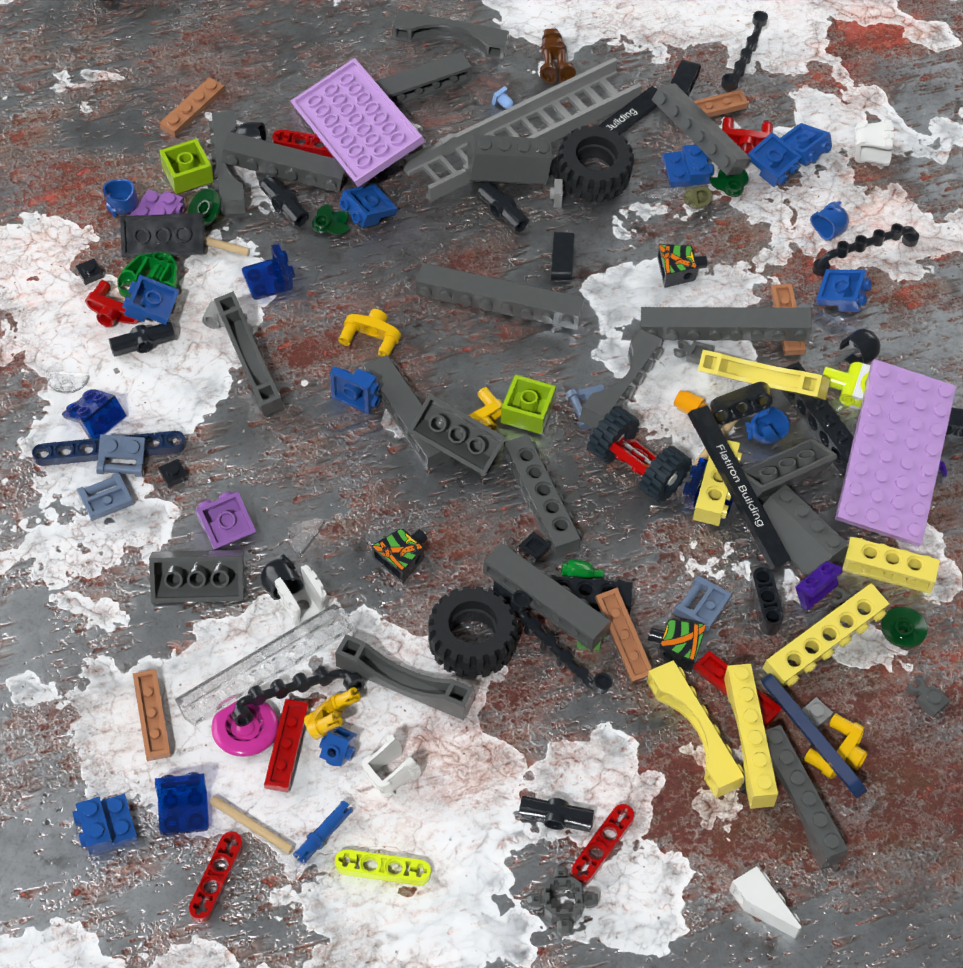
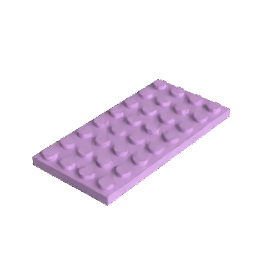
[290,58,425,187]
[835,359,956,547]

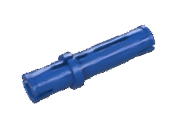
[293,801,353,865]

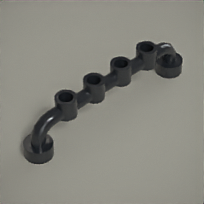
[721,11,768,93]
[812,223,919,276]
[510,591,612,694]
[232,666,364,727]

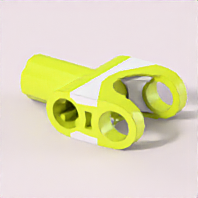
[823,362,871,410]

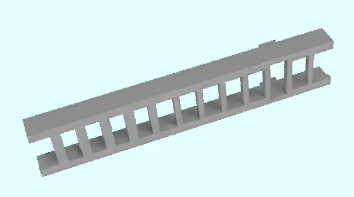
[404,57,642,202]

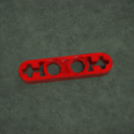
[272,129,334,158]
[571,804,634,885]
[189,831,243,923]

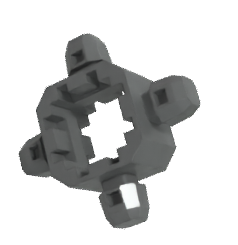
[527,866,598,936]

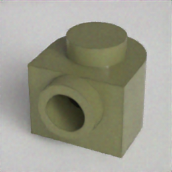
[683,185,712,209]

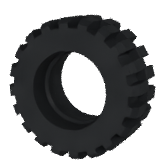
[556,125,634,203]
[428,586,518,679]

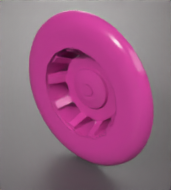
[211,696,279,757]

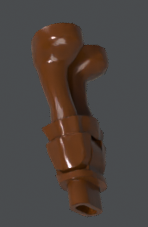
[539,28,576,84]

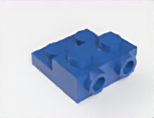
[780,123,832,166]
[747,132,802,187]
[662,144,713,188]
[339,184,398,228]
[816,269,872,312]
[122,275,179,325]
[330,366,381,415]
[72,793,138,855]

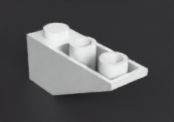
[729,866,802,938]

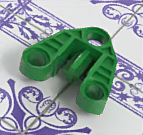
[117,252,179,305]

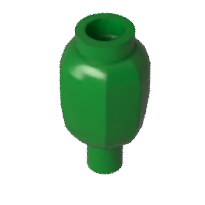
[561,559,603,579]

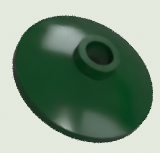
[187,189,221,227]
[881,607,928,648]

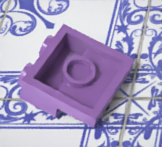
[129,189,185,216]
[195,491,256,550]

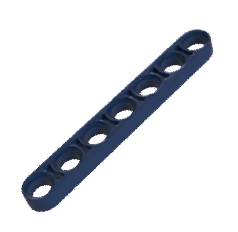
[32,431,186,466]
[761,673,867,799]

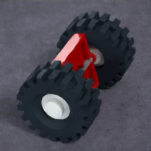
[587,406,692,504]

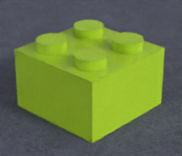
[159,138,213,194]
[501,375,556,435]

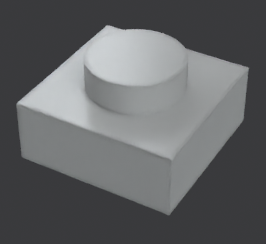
[550,179,563,208]
[801,697,833,729]

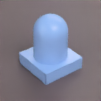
[491,86,514,109]

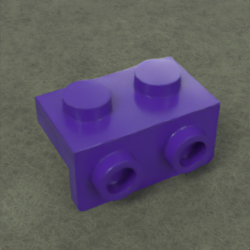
[795,561,843,610]

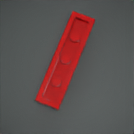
[693,650,782,728]
[264,699,309,793]

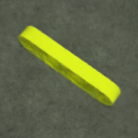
[335,850,431,886]

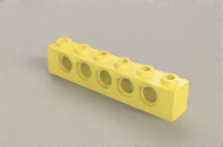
[762,583,889,687]

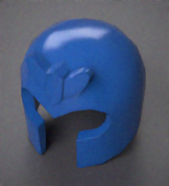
[103,179,139,218]
[810,201,849,240]
[745,407,790,445]

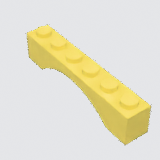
[698,350,831,400]
[647,660,744,798]
[724,664,778,809]

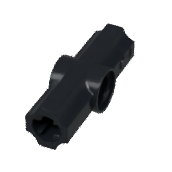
[260,175,309,227]
[477,182,529,232]
[108,322,176,357]
[518,796,594,832]

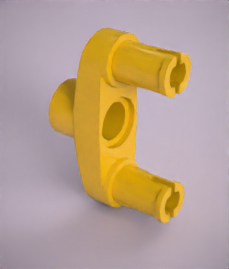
[338,309,401,357]
[468,387,503,431]
[304,687,361,740]
[804,713,868,779]

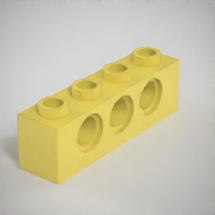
[693,440,742,526]
[842,537,940,594]

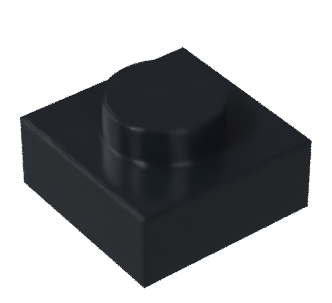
[75,258,104,285]
[158,459,188,488]
[518,531,551,563]

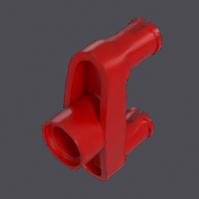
[722,117,773,154]
[85,280,139,327]

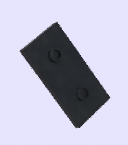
[120,213,205,258]

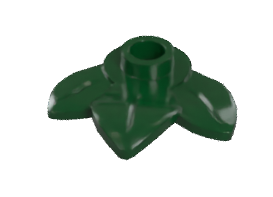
[710,169,749,197]
[312,204,350,235]

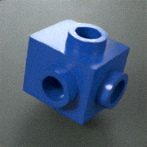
[319,727,358,767]

